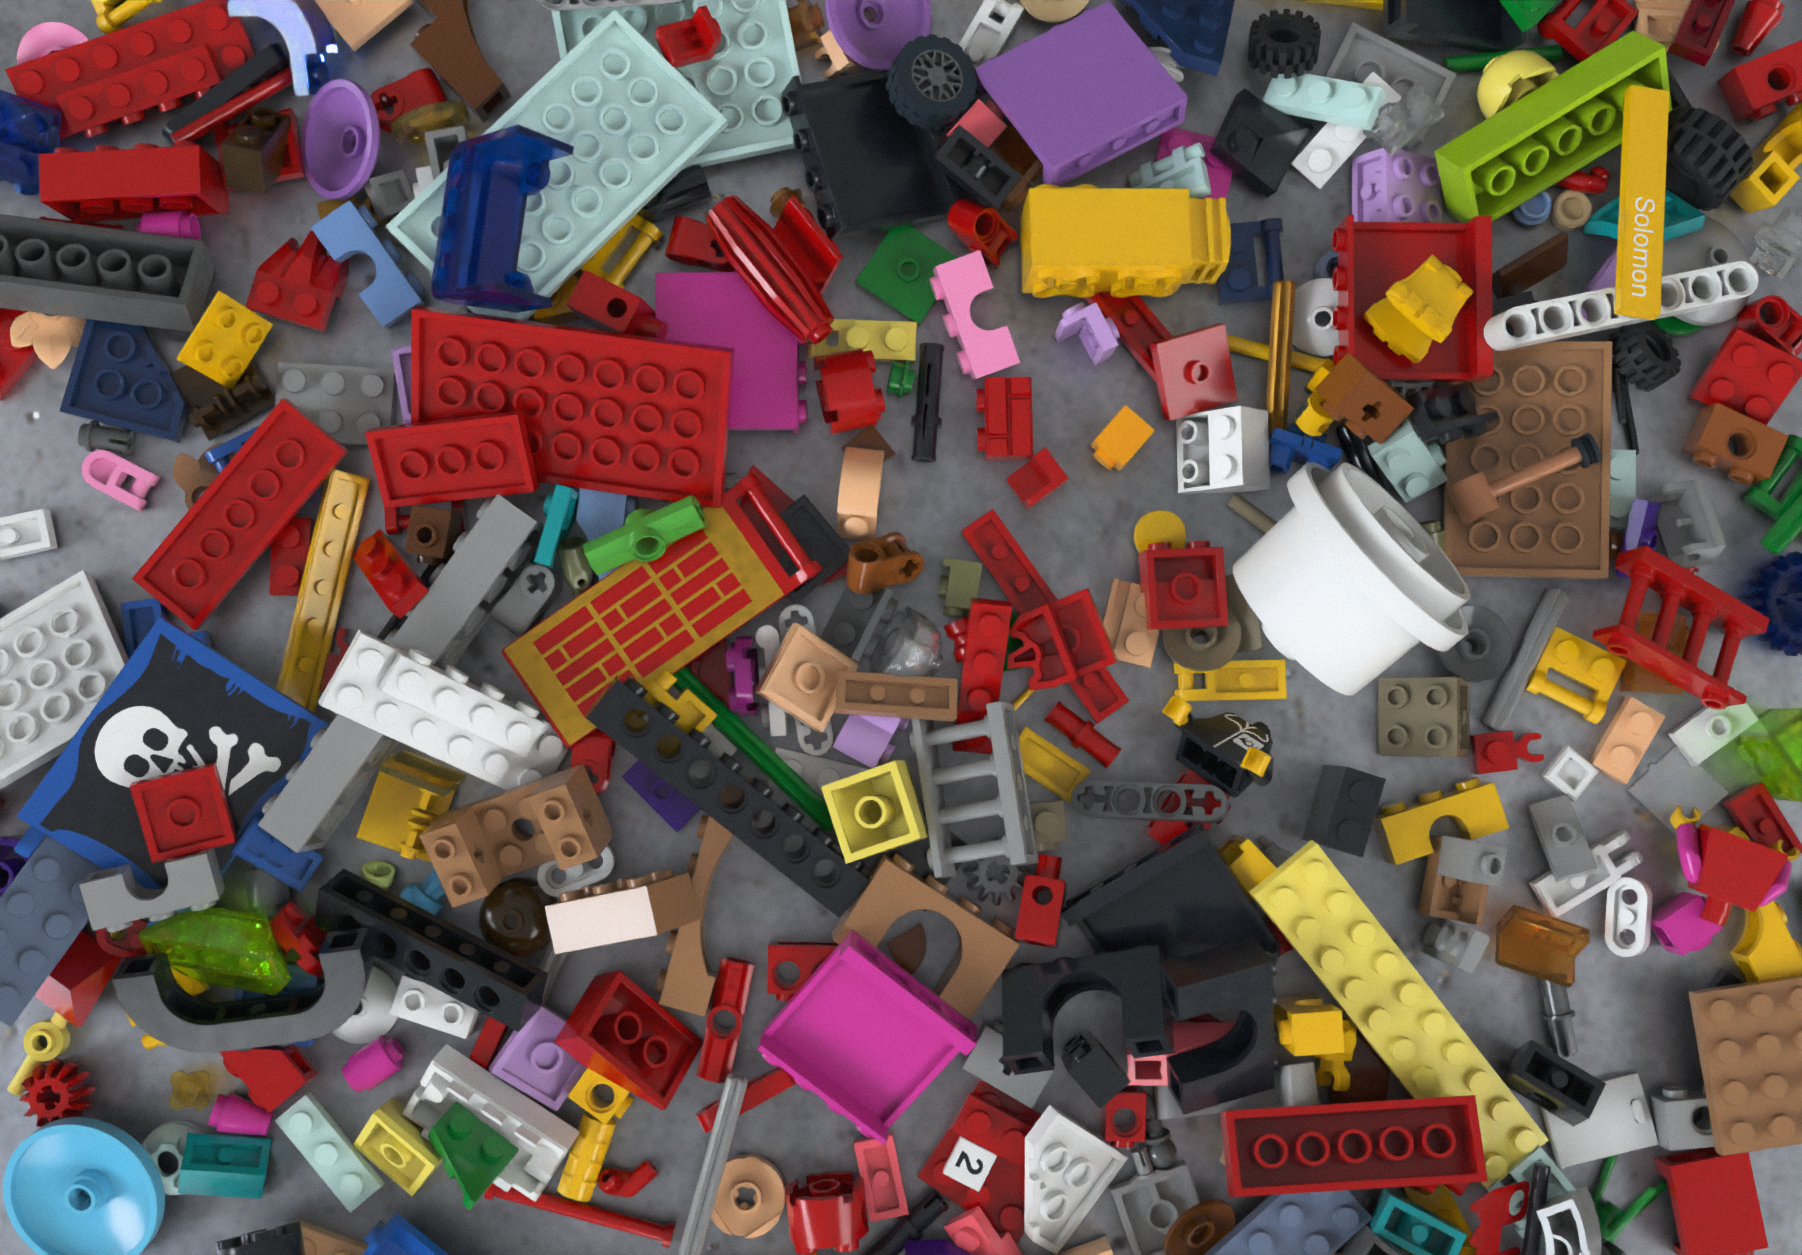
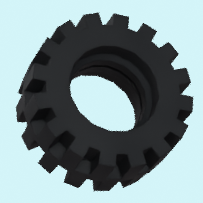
[1608,321,1681,392]

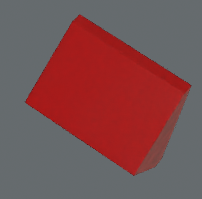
[34,928,122,1027]

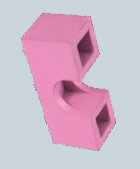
[929,250,1020,380]

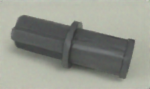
[1538,975,1578,1057]

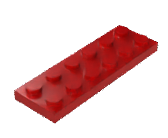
[132,398,349,630]

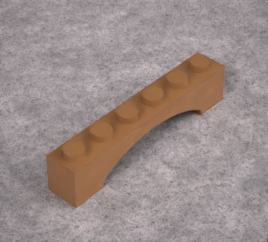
[655,775,769,1017]

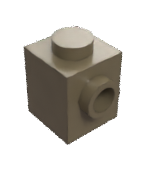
[1029,799,1068,851]

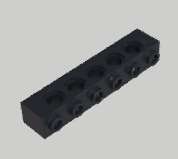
[314,868,548,1032]

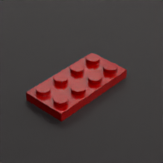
[365,410,539,509]

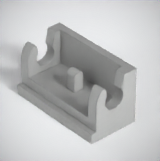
[1648,477,1727,568]

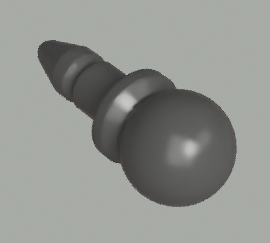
[1145,1094,1177,1169]

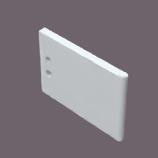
[1540,1072,1659,1169]

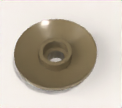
[1162,606,1242,672]

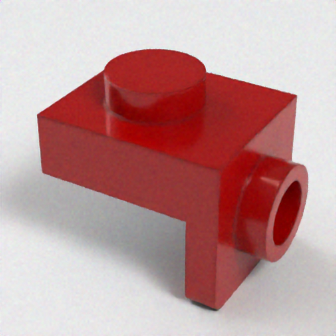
[654,5,721,68]

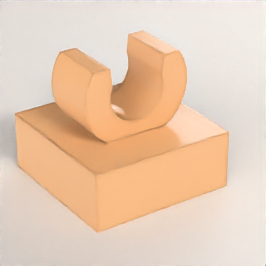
[814,30,865,78]

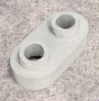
[537,844,616,897]
[1605,877,1653,957]

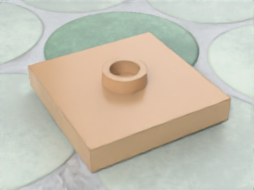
[311,0,414,52]
[754,623,860,732]

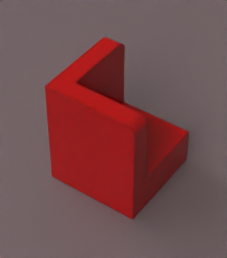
[1006,447,1069,510]

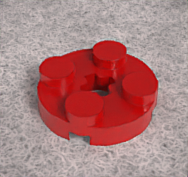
[270,901,328,978]

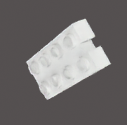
[402,1044,580,1202]

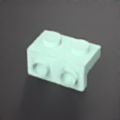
[1367,415,1448,504]

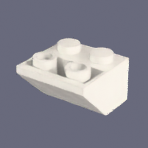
[1176,406,1270,494]

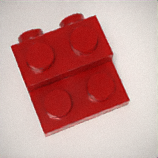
[1138,541,1229,630]

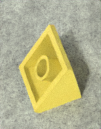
[352,1097,443,1197]

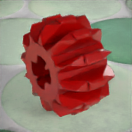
[19,1059,96,1127]

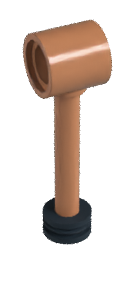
[1445,433,1601,525]

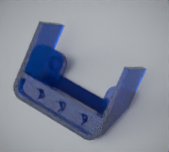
[431,125,574,313]

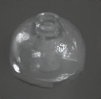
[870,606,943,679]

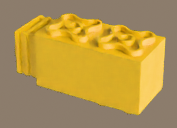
[1019,184,1231,298]

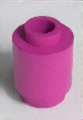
[136,210,201,240]
[342,1035,406,1093]

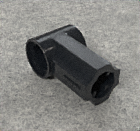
[637,165,712,224]

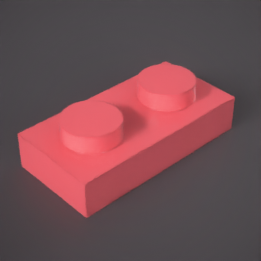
[853,1131,909,1223]

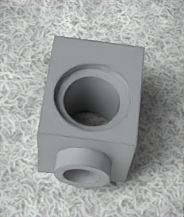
[1436,835,1507,887]

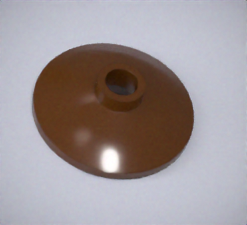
[1164,1199,1235,1255]

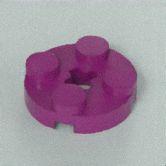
[726,636,759,716]

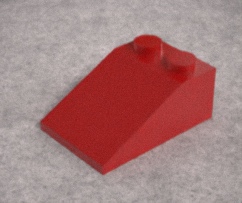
[554,970,703,1110]

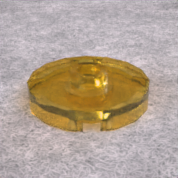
[390,101,471,144]

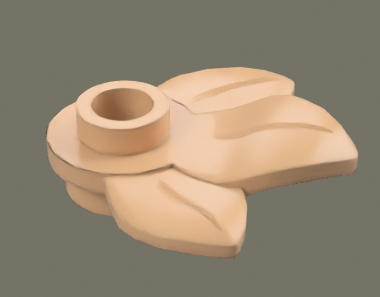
[10,311,86,369]

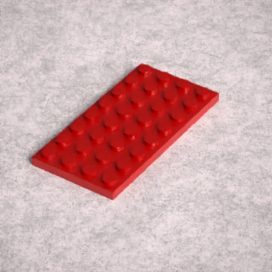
[411,306,734,508]

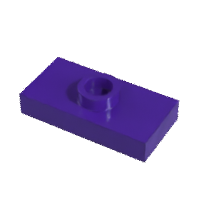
[1615,498,1662,578]
[622,760,701,832]

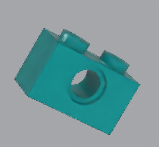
[1367,1188,1467,1255]

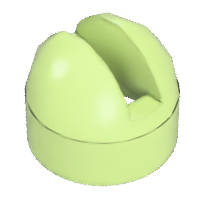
[361,860,395,891]

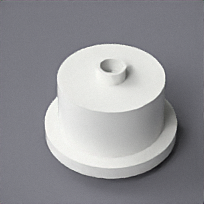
[1233,462,1471,696]

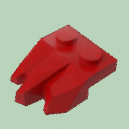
[245,231,349,333]
[1007,588,1119,690]

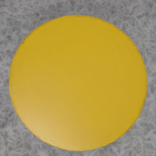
[1133,510,1186,553]

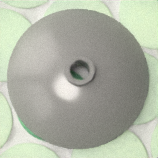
[1662,216,1751,326]

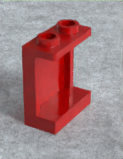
[1653,1147,1769,1255]

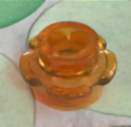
[769,187,806,219]

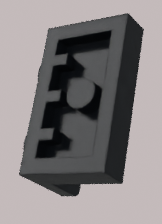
[1406,383,1500,445]

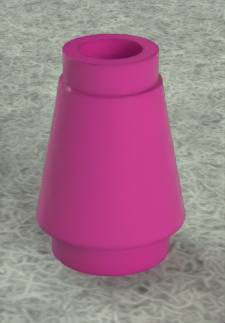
[208,1092,274,1136]

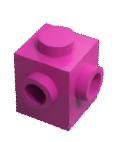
[1651,892,1722,956]

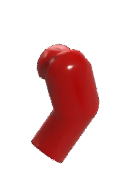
[597,1159,659,1198]

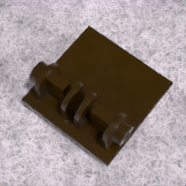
[171,358,275,441]

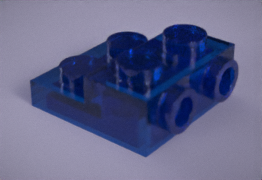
[0,89,61,195]

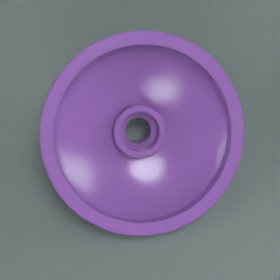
[825,0,931,70]
[301,79,381,200]

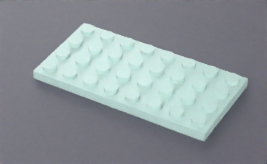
[386,9,728,320]

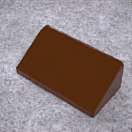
[1492,232,1568,299]

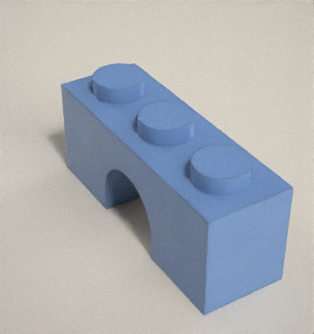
[311,200,426,328]

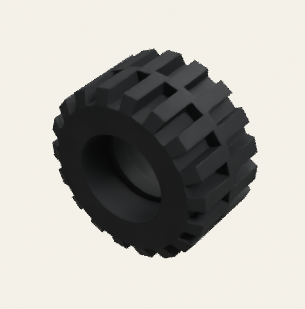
[1665,106,1753,211]

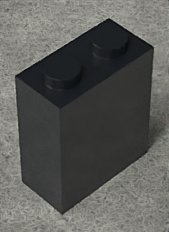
[1302,765,1386,858]

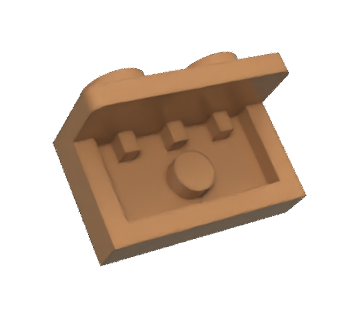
[1418,835,1489,926]

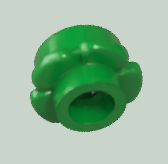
[886,360,915,398]

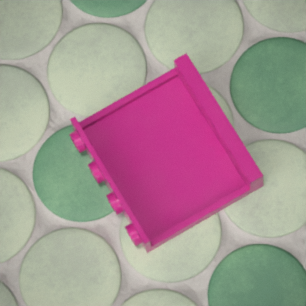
[655,272,807,434]
[758,929,977,1145]

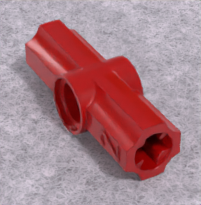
[696,956,755,1083]

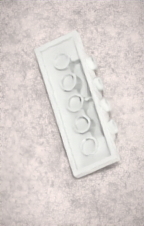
[318,629,569,790]

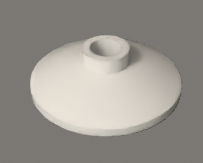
[1292,278,1339,357]
[332,966,398,1044]

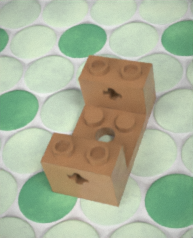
[419,764,614,908]

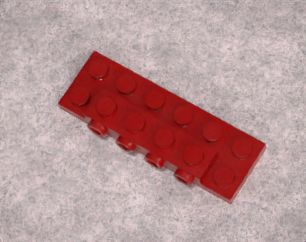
[5,0,257,146]

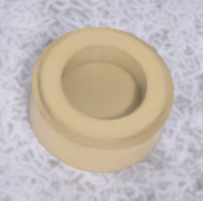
[1549,190,1592,231]

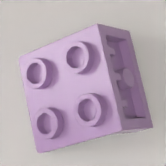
[1352,146,1442,223]

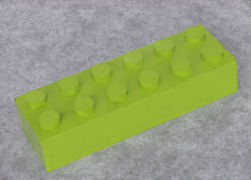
[1434,30,1672,223]

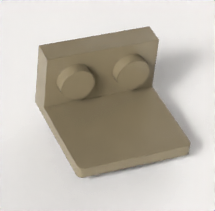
[1378,677,1470,757]

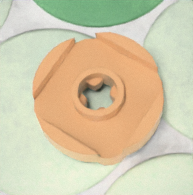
[711,1153,786,1238]

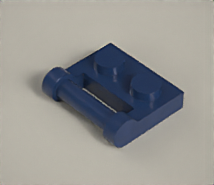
[1216,218,1284,305]

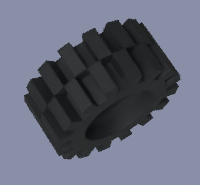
[1247,9,1321,79]

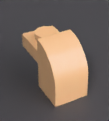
[836,447,885,541]

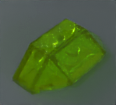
[138,907,291,995]

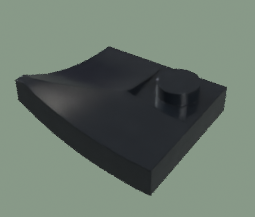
[1210,88,1314,198]

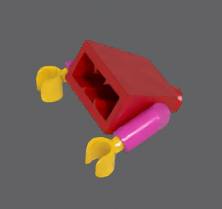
[1670,805,1800,927]

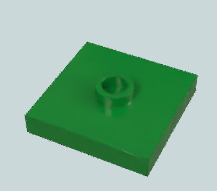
[855,225,958,327]

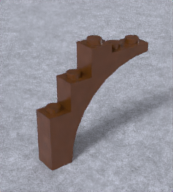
[410,0,511,122]

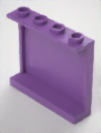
[976,1,1188,187]

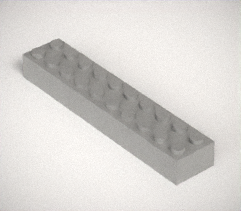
[258,494,544,853]

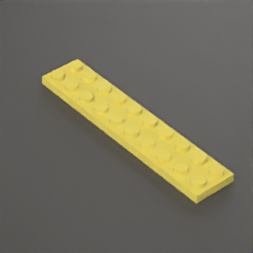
[1249,840,1549,1191]

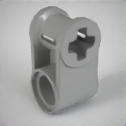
[490,565,563,638]

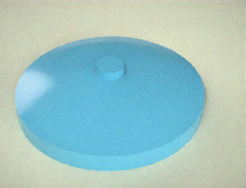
[3,1117,165,1255]

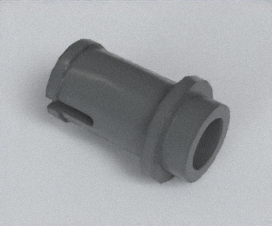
[78,421,135,456]

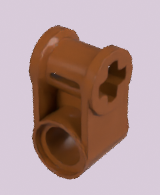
[846,532,924,594]

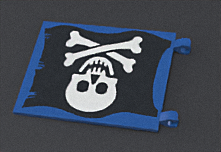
[14,616,330,935]

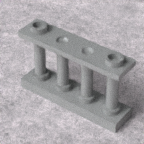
[910,701,1039,878]

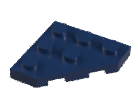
[1119,0,1235,76]
[60,319,190,443]

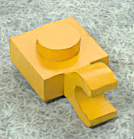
[1314,1017,1357,1091]

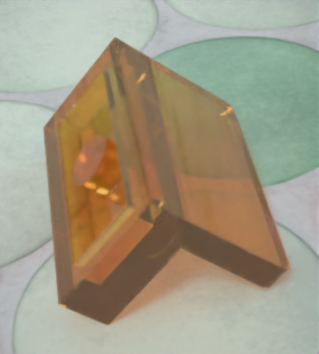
[1495,904,1590,988]

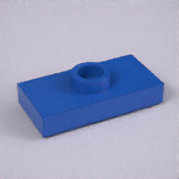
[230,817,324,892]

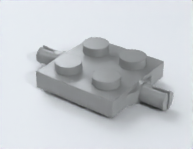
[1109,1146,1200,1255]

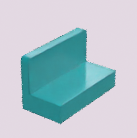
[178,1133,271,1199]

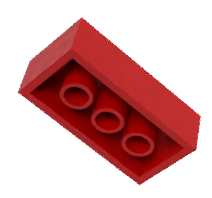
[39,141,229,222]

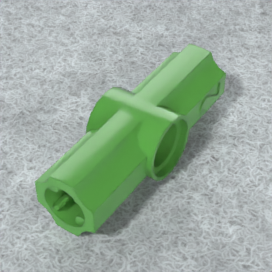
[583,495,708,575]

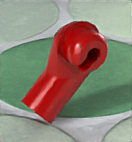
[1554,166,1611,195]

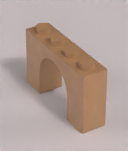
[832,852,1020,1021]

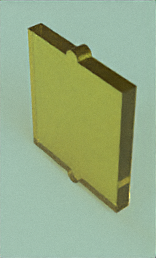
[378,750,466,797]

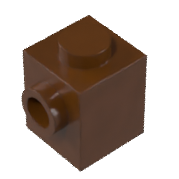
[404,505,463,566]

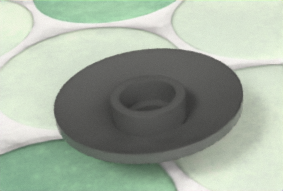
[1438,605,1512,683]

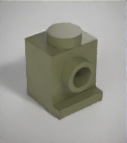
[937,557,983,618]

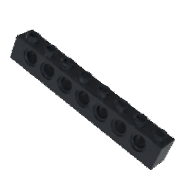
[586,675,870,918]

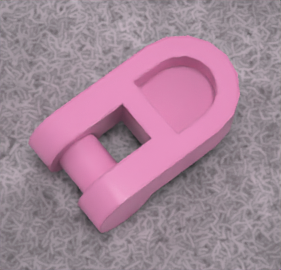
[81,450,161,511]

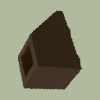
[221,107,291,194]

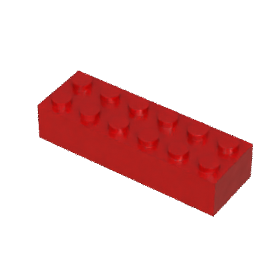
[1220,1095,1488,1197]

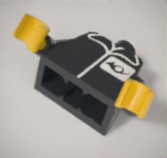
[1162,694,1274,799]

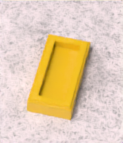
[1019,726,1091,803]

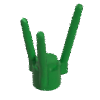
[1591,1155,1667,1244]

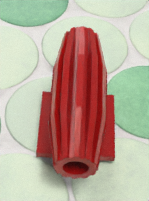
[705,195,843,345]

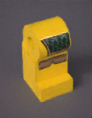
[1295,358,1335,437]

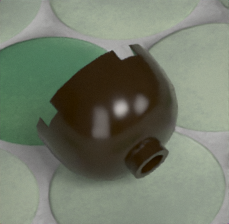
[479,877,558,957]

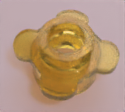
[169,1070,210,1111]

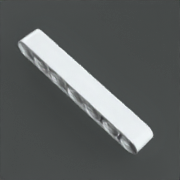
[1484,261,1759,351]

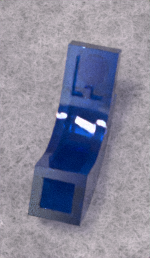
[227,0,338,96]

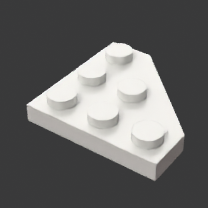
[1024,1105,1128,1255]

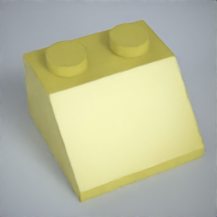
[821,760,929,864]

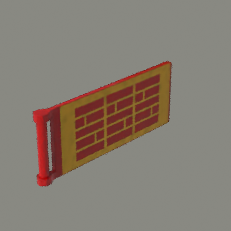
[502,472,823,747]

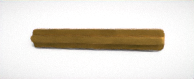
[1265,280,1296,436]

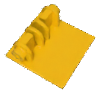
[176,291,273,389]
[356,762,457,862]

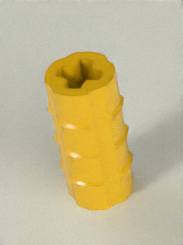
[557,1111,617,1202]

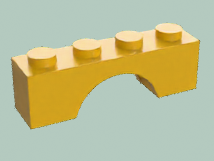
[1715,825,1802,983]

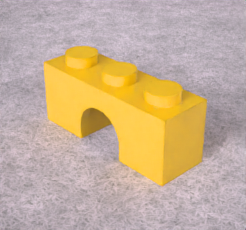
[1730,102,1802,214]
[1373,777,1509,865]
[1273,993,1345,1056]

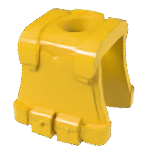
[1363,254,1474,363]

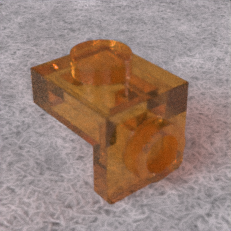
[788,0,825,52]

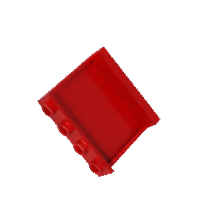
[1332,215,1493,382]

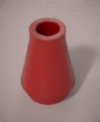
[1729,0,1785,57]

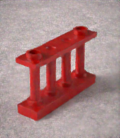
[1592,546,1770,710]

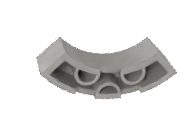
[1536,1186,1602,1255]

